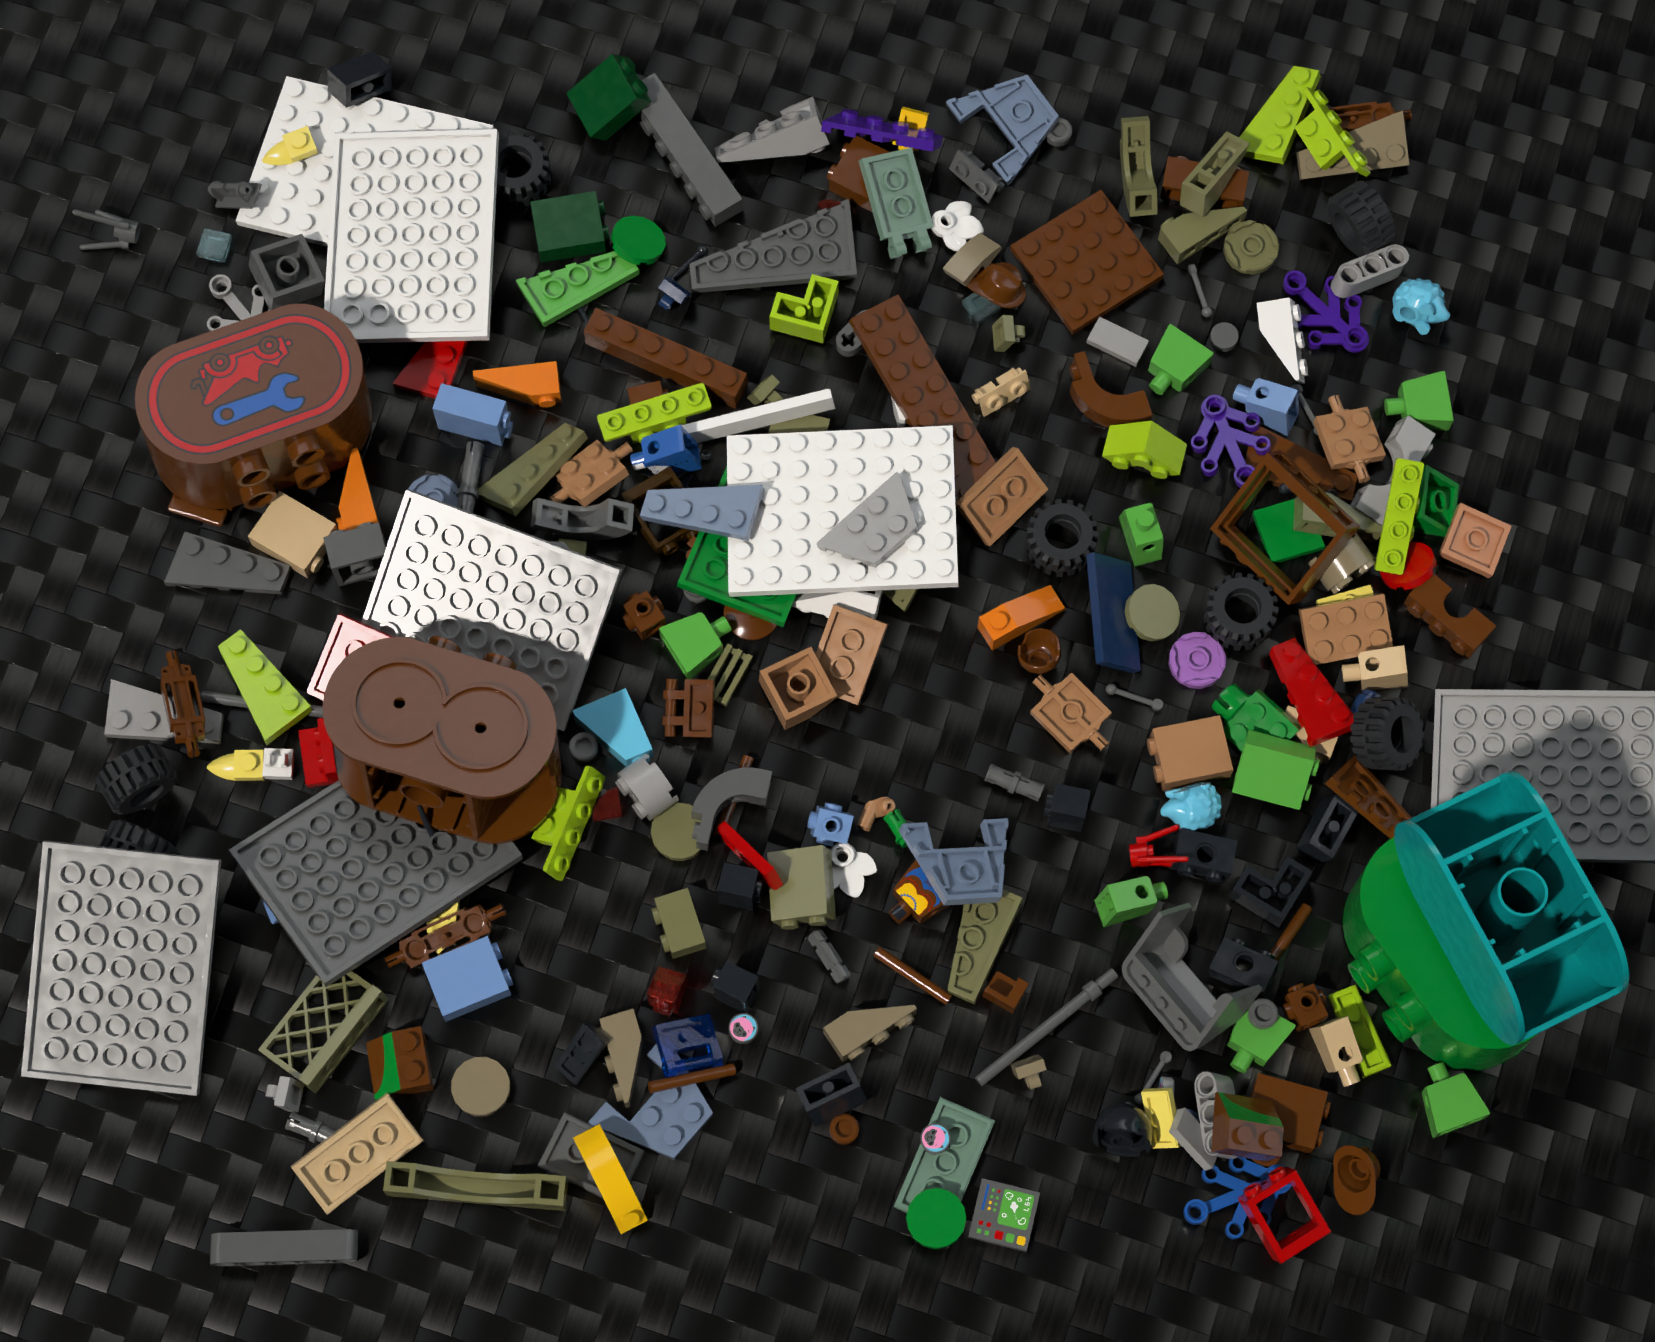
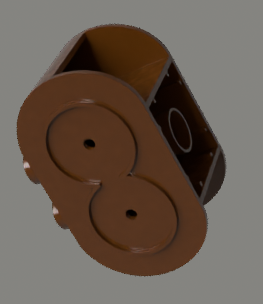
[323,636,562,844]

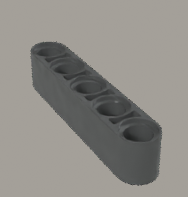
[210,1229,358,1266]

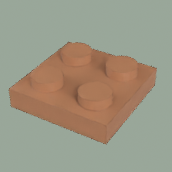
[1438,503,1512,578]

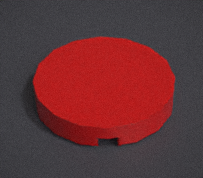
[1380,542,1437,590]

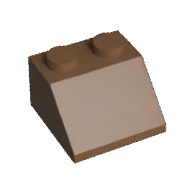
[759,647,837,730]

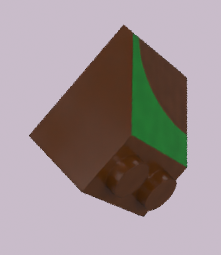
[366,1026,434,1101]
[1211,1092,1284,1161]

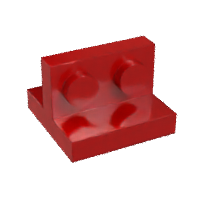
[298,718,339,788]

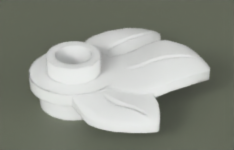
[931,201,984,252]
[830,843,877,898]

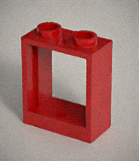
[1237,1166,1331,1264]

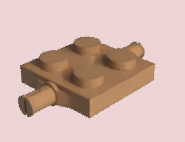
[1313,395,1386,483]
[549,440,633,507]
[1030,673,1112,754]

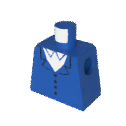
[630,425,702,474]

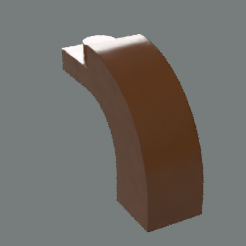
[1069,351,1152,428]

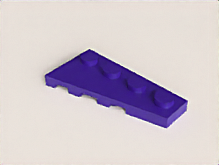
[821,109,943,152]

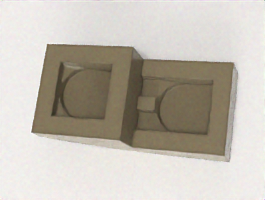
[943,233,1002,286]

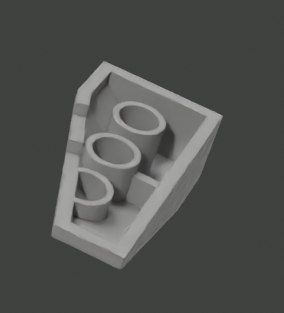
[715,97,829,163]

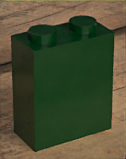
[566,54,652,141]
[531,191,610,263]

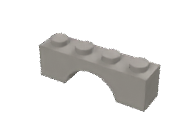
[1350,416,1435,526]

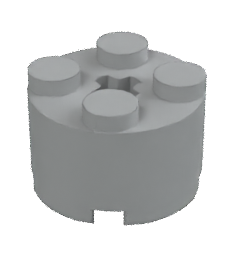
[615,753,679,821]

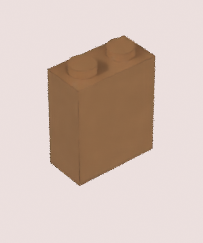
[1147,715,1233,791]

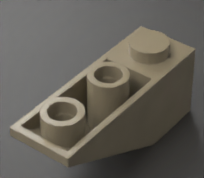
[823,1005,917,1062]
[597,1009,643,1108]

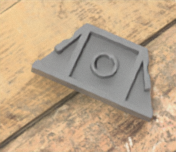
[817,472,917,568]

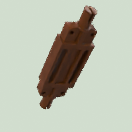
[1296,102,1412,136]
[160,650,205,758]
[385,904,506,968]

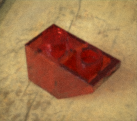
[647,967,688,1015]

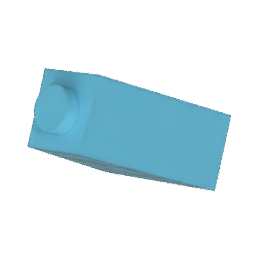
[573,688,654,767]

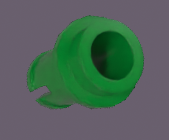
[883,809,908,848]

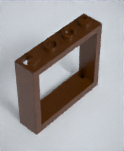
[1210,450,1360,605]

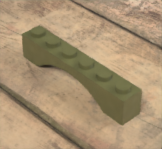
[383,1161,569,1211]

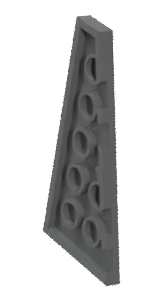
[690,199,857,293]

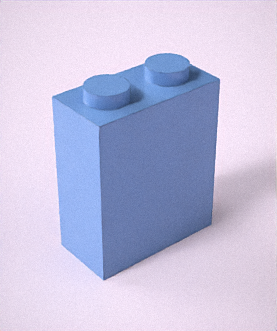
[432,383,513,446]
[422,936,514,1022]

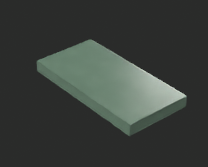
[894,1097,995,1213]

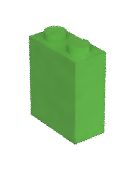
[1232,730,1320,810]

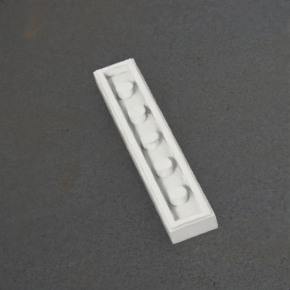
[681,389,835,443]

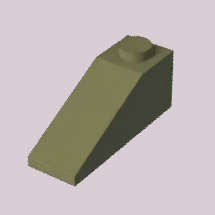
[1180,131,1250,217]
[1158,207,1247,265]
[1293,492,1382,543]

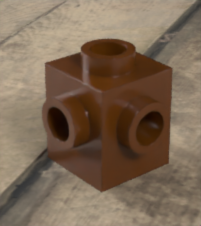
[622,590,666,641]
[1282,983,1328,1032]

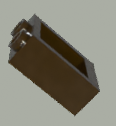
[622,466,699,558]

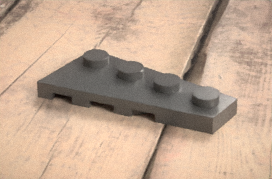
[164,532,292,594]

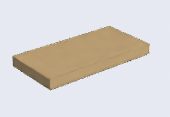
[291,1093,423,1214]

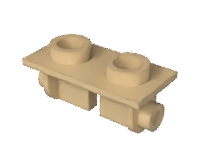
[972,368,1031,417]

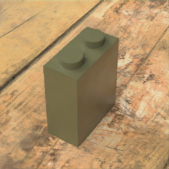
[767,845,836,929]

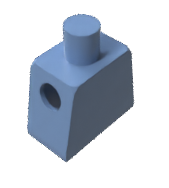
[1233,378,1299,436]

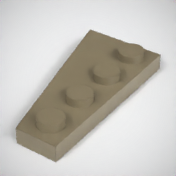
[1297,110,1409,180]

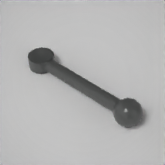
[1188,264,1212,317]
[1291,384,1318,435]
[1106,684,1163,711]
[1135,1051,1172,1105]

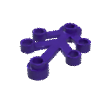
[1283,270,1369,353]
[1191,395,1271,488]

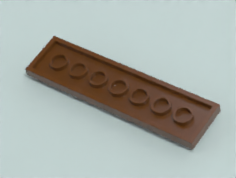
[849,295,996,514]

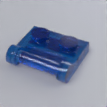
[652,1014,723,1078]

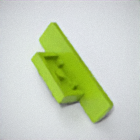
[1294,87,1371,177]
[597,383,712,444]
[1374,458,1424,575]
[532,766,605,881]

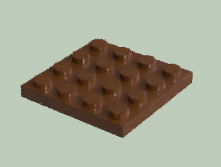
[1010,190,1164,335]

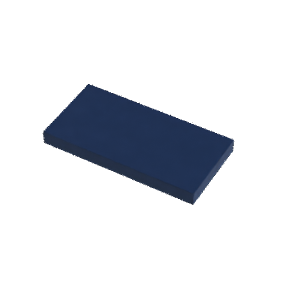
[1086,552,1141,673]

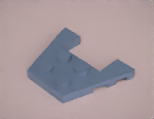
[946,75,1059,186]
[899,818,1009,905]
[589,1035,713,1160]

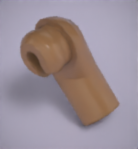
[857,797,896,832]

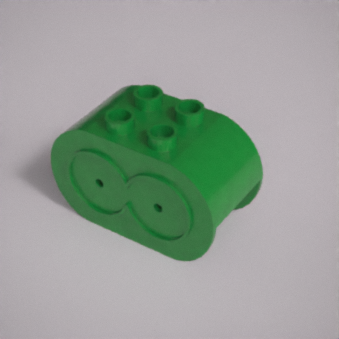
[1343,837,1539,1071]

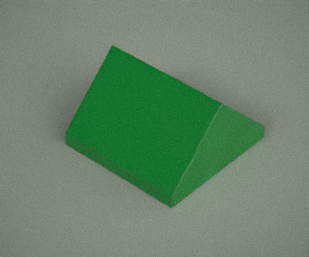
[1413,465,1459,537]

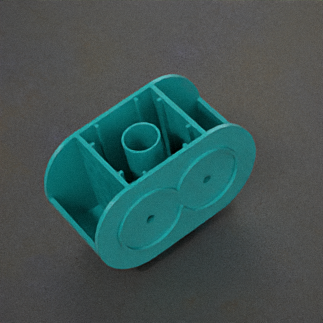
[1394,770,1629,1046]

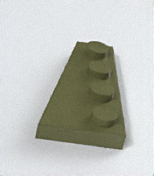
[477,423,588,516]
[948,890,1023,1004]

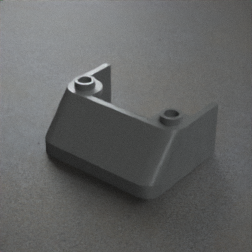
[1122,903,1263,1051]

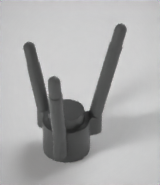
[72,209,140,250]

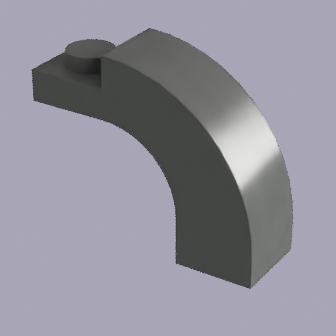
[531,498,634,541]
[691,768,772,851]

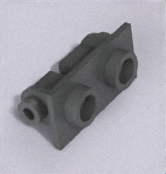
[949,150,1005,204]
[208,181,262,209]

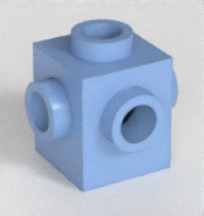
[807,802,854,846]

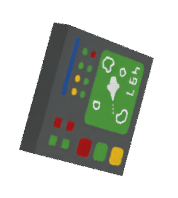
[968,1178,1040,1252]

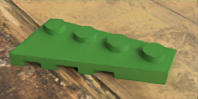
[516,251,640,327]

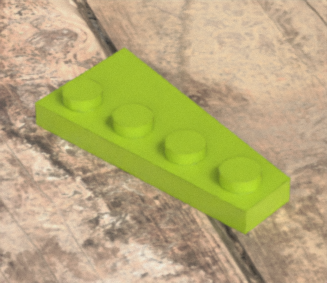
[1239,66,1321,164]
[218,629,312,745]

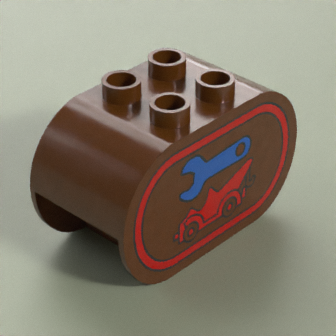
[135,304,372,509]

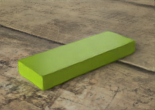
[1327,984,1391,1078]

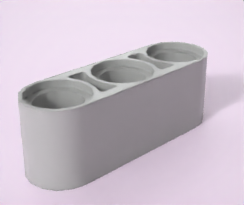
[1331,244,1409,298]
[1195,1071,1237,1159]

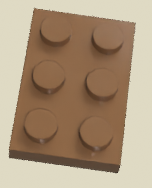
[955,447,1048,546]
[1299,593,1393,665]
[815,604,888,705]

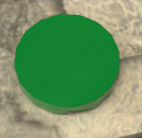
[611,216,666,265]
[906,1188,966,1249]

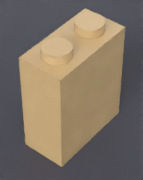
[248,491,338,578]

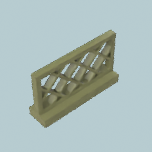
[258,971,389,1093]

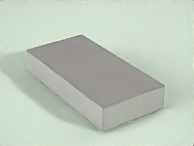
[1086,317,1149,367]
[1169,1108,1217,1171]

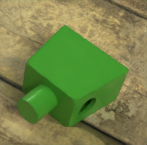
[1148,324,1214,395]
[1384,371,1454,431]
[1119,503,1163,567]
[659,612,732,679]
[1094,876,1168,927]
[1227,1001,1296,1074]
[1422,1062,1490,1138]

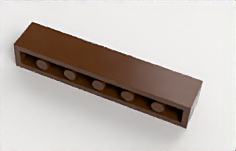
[584,308,748,409]

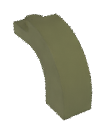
[1120,116,1157,217]

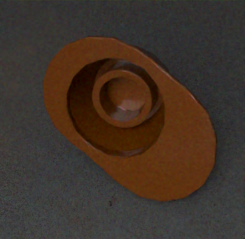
[967,262,1026,308]
[1333,1145,1381,1215]

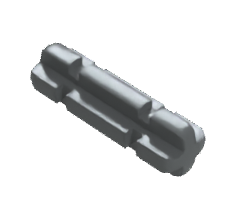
[808,929,850,983]

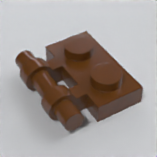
[662,679,715,738]

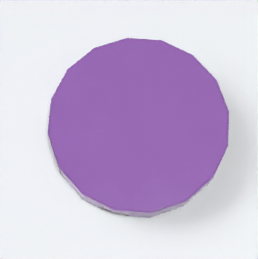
[1169,632,1226,689]

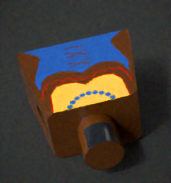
[888,860,950,925]

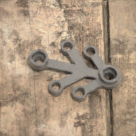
[207,274,270,331]

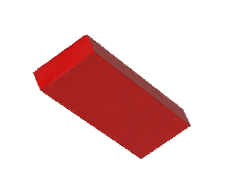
[717,821,783,891]

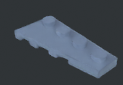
[640,485,764,541]

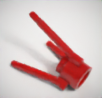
[1129,824,1189,867]

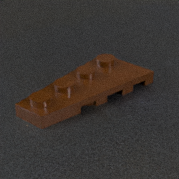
[1243,423,1357,504]
[1325,755,1412,839]

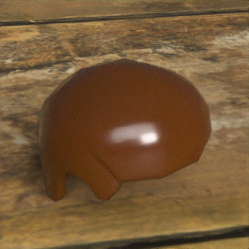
[1018,628,1061,674]

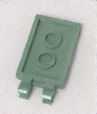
[859,147,934,259]

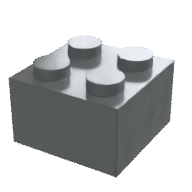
[248,234,325,310]
[323,522,387,586]

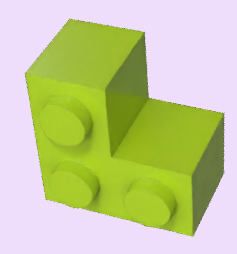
[770,274,839,343]
[1102,421,1187,479]

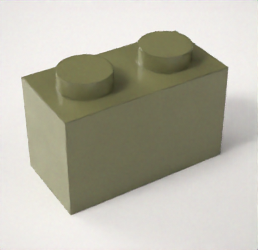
[651,888,706,959]

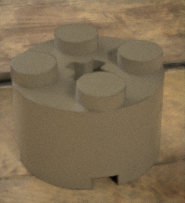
[1308,532,1376,594]

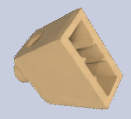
[1342,645,1408,690]
[1309,1016,1363,1087]

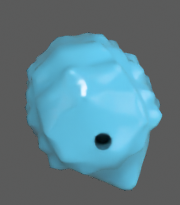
[1392,278,1450,335]
[1160,782,1222,831]

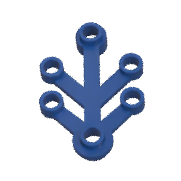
[1183,1157,1292,1239]

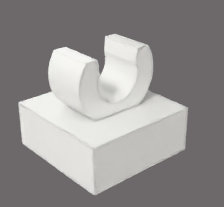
[262,748,295,780]

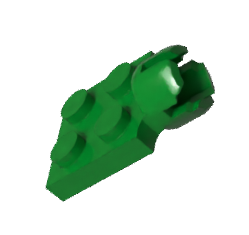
[1212,683,1301,752]

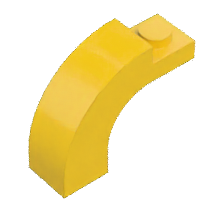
[573,1124,648,1234]

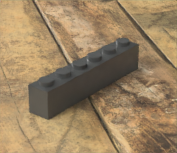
[638,73,743,227]

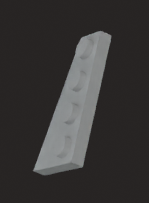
[104,679,224,744]

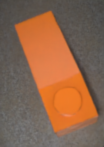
[473,361,562,407]
[336,448,379,531]
[977,585,1065,651]

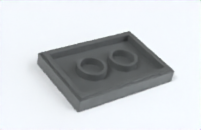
[538,1112,644,1198]

